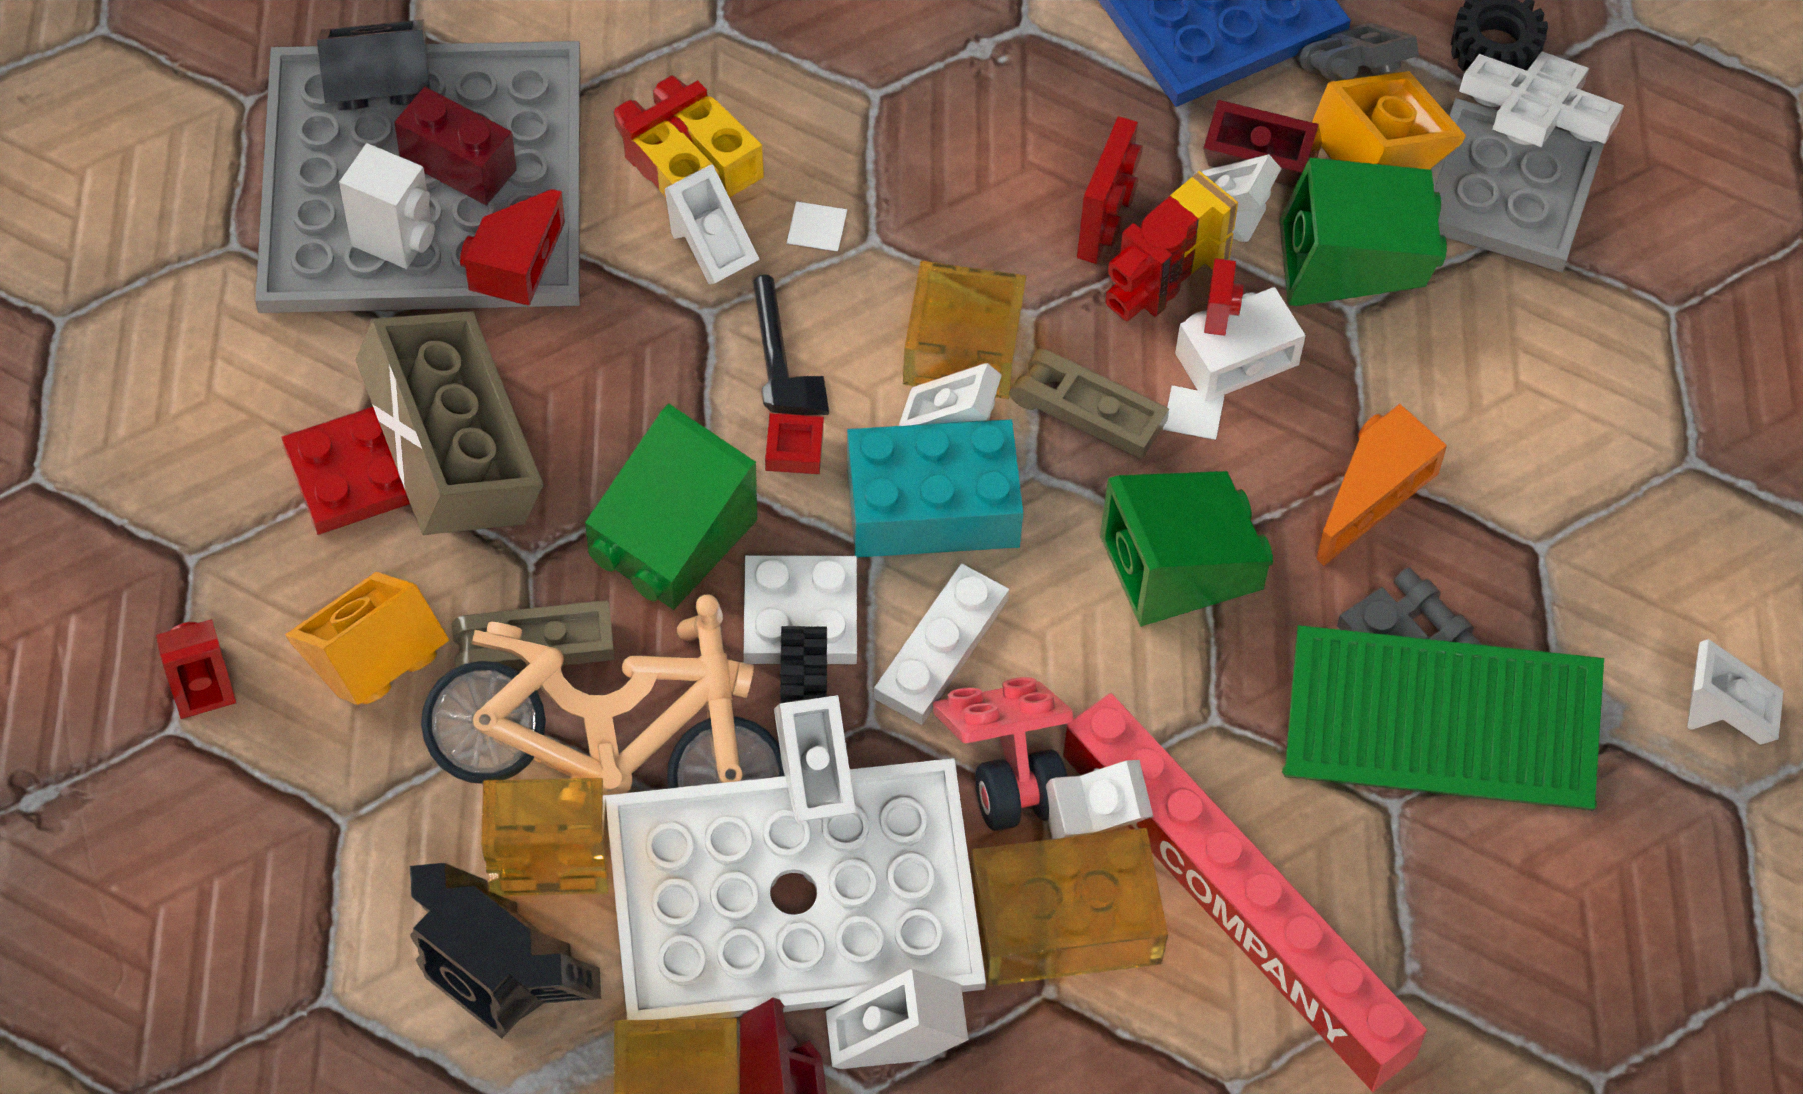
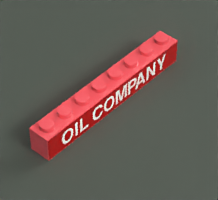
[1063,693,1427,1092]

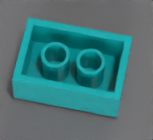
[847,419,1023,558]

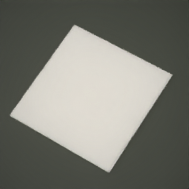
[786,202,847,251]
[1163,386,1225,440]

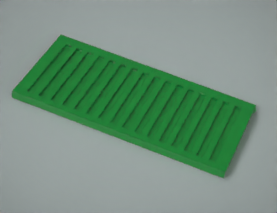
[1282,625,1604,811]

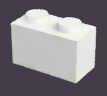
[339,143,435,269]
[1175,287,1306,402]

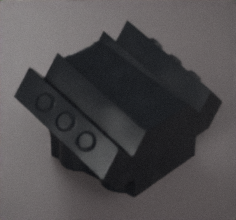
[410,863,601,1039]

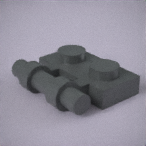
[1296,22,1419,81]
[1337,567,1482,645]

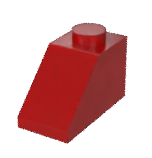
[460,189,565,306]
[156,619,236,719]

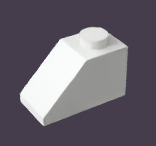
[774,695,856,822]
[826,969,969,1069]

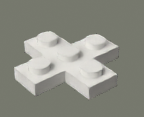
[1459,52,1624,147]

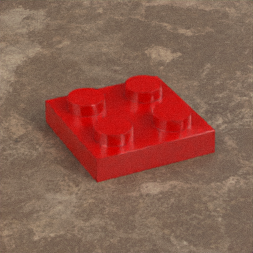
[1077,116,1143,264]
[281,407,410,535]

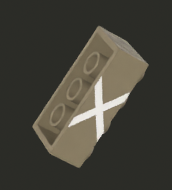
[356,311,544,535]

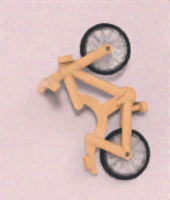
[421,594,785,812]

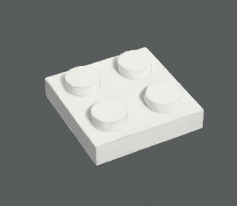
[744,555,857,664]

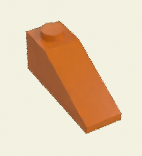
[1316,404,1447,566]

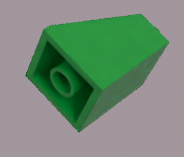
[1279,157,1447,306]
[585,403,758,610]
[1100,471,1273,627]

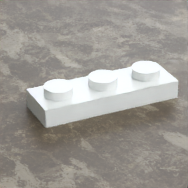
[874,563,1009,725]

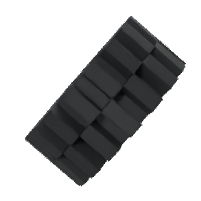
[1450,0,1548,71]
[780,626,827,704]

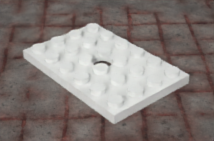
[605,758,986,1029]

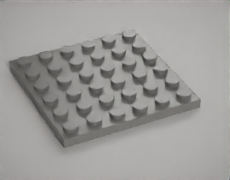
[255,41,581,313]

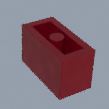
[394,87,517,206]
[1203,100,1322,187]

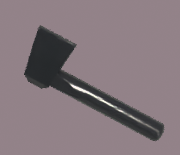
[753,274,829,415]

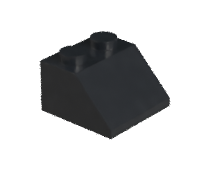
[317,19,431,110]

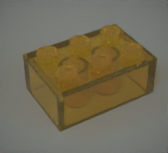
[970,828,1168,986]

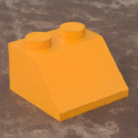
[1312,71,1466,170]
[285,572,450,705]

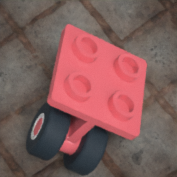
[932,677,1073,831]

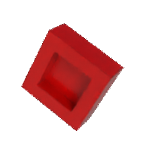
[1204,258,1244,336]
[765,413,824,474]

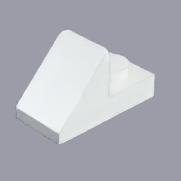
[1194,154,1281,242]
[665,164,760,284]
[899,363,1002,426]
[1687,639,1784,745]
[1046,760,1154,847]

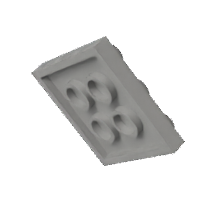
[1430,98,1604,273]

